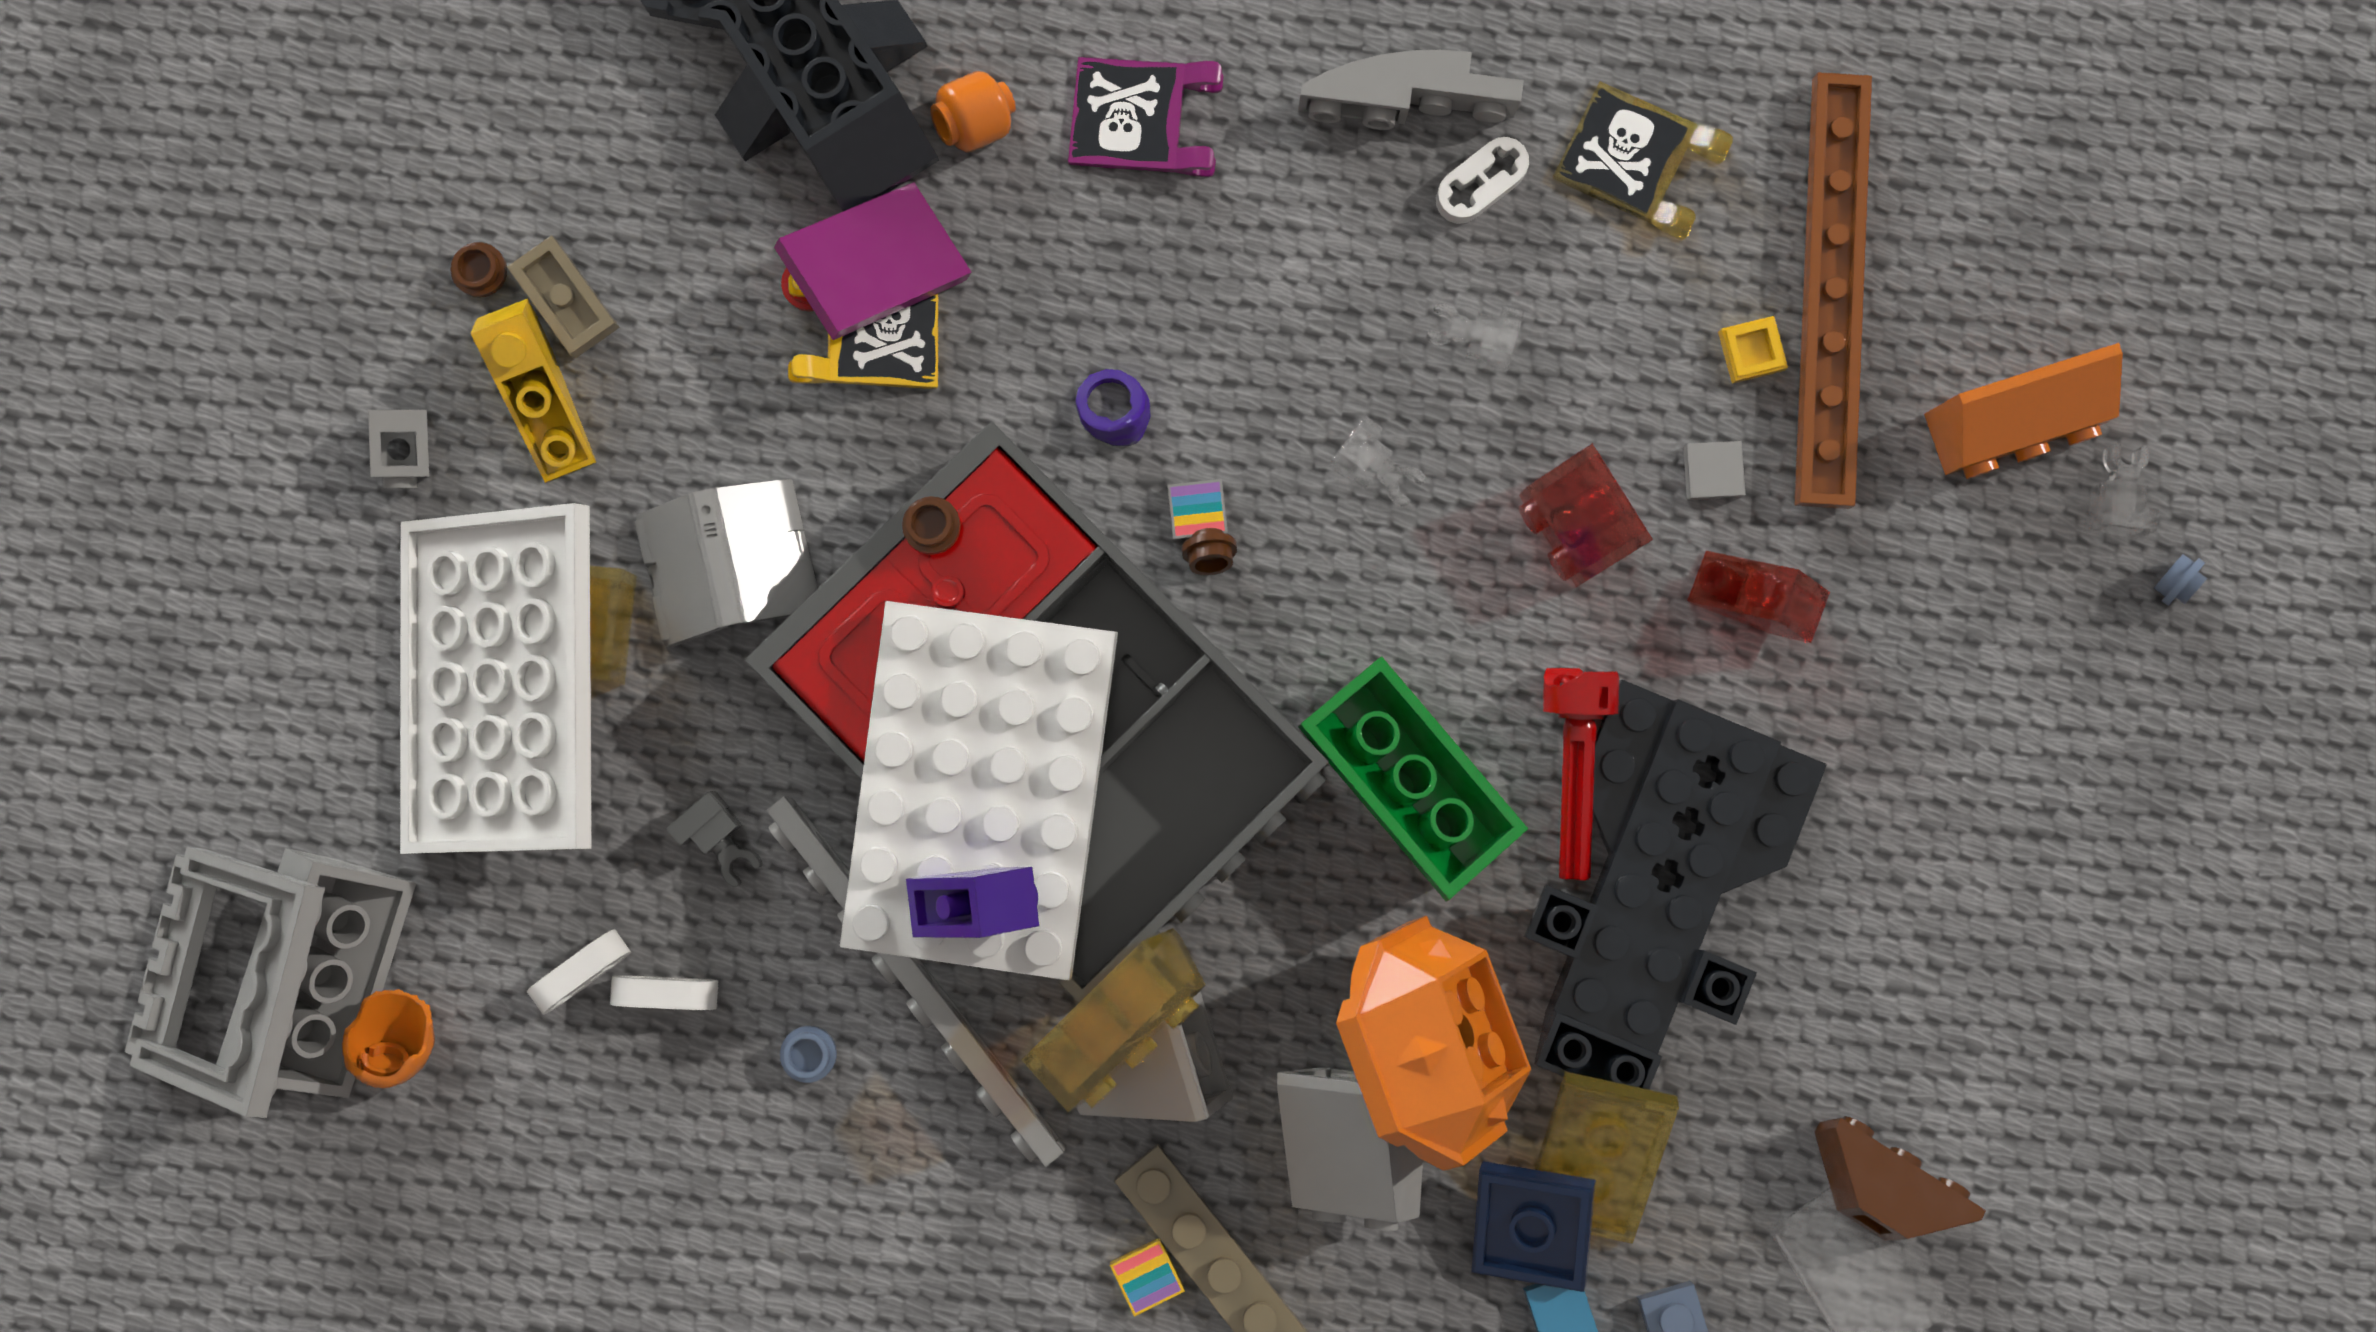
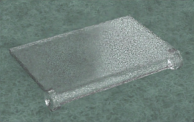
[1766,1187,1953,1332]

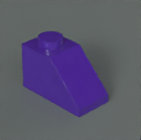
[906,867,1039,938]

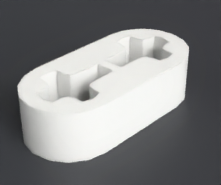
[1436,137,1529,224]
[527,929,631,1015]
[610,975,718,1010]

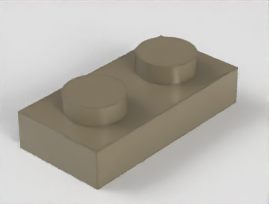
[507,235,620,359]

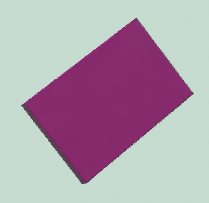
[774,182,972,340]

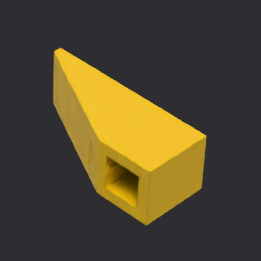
[470,298,596,483]

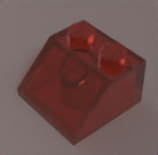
[1518,443,1653,587]

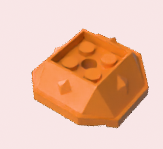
[1336,916,1532,1171]

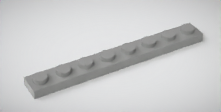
[766,796,1066,1167]

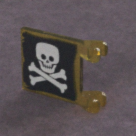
[1553,81,1733,240]

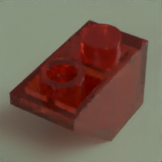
[1687,551,1830,643]

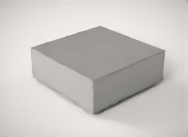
[1683,441,1746,501]

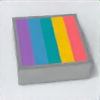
[1167,479,1228,541]

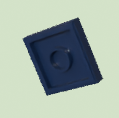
[1471,1161,1596,1292]

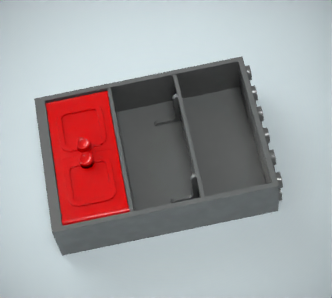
[745,421,1329,1006]

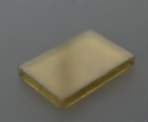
[1534,1071,1679,1244]

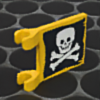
[788,274,938,389]

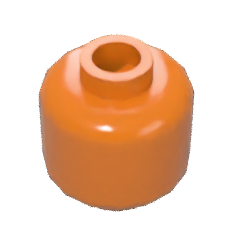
[930,71,1016,153]

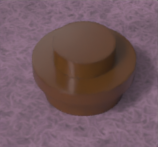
[450,242,507,298]
[902,496,961,555]
[1182,528,1237,575]

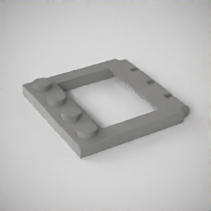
[125,847,325,1118]

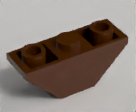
[1814,1116,1986,1241]

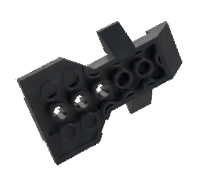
[640,0,939,211]
[1524,680,1827,1109]

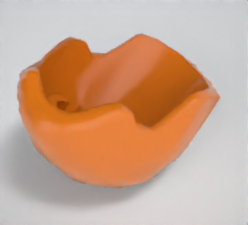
[342,989,435,1089]

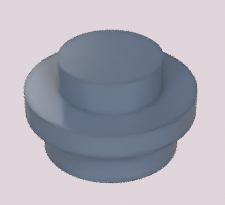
[2153,554,2207,606]
[780,1026,837,1083]

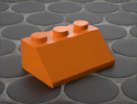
[1924,343,2123,479]

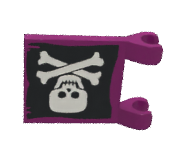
[1068,57,1224,177]

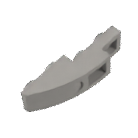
[1298,50,1524,130]

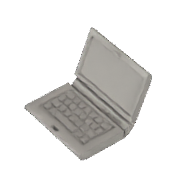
[634,479,818,648]

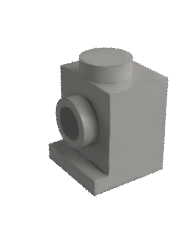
[368,410,429,488]

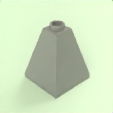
[1062,991,1233,1122]

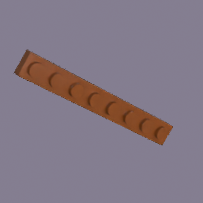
[1794,72,1872,509]

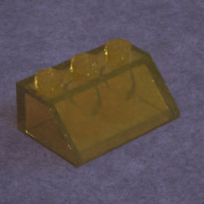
[1021,928,1206,1112]

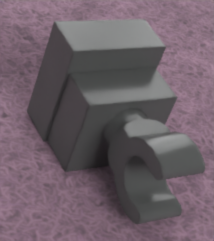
[665,791,763,887]

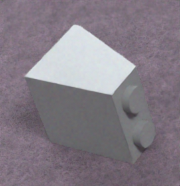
[1277,1067,1423,1231]

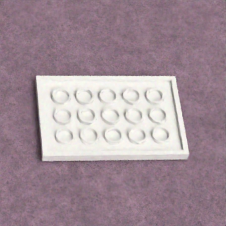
[400,503,591,854]
[840,601,1118,980]

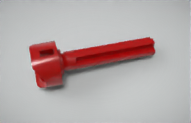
[1543,668,1619,880]

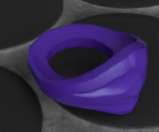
[1075,369,1151,446]

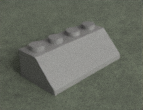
[216,848,416,1098]

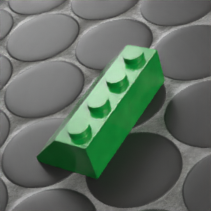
[1298,656,1528,901]

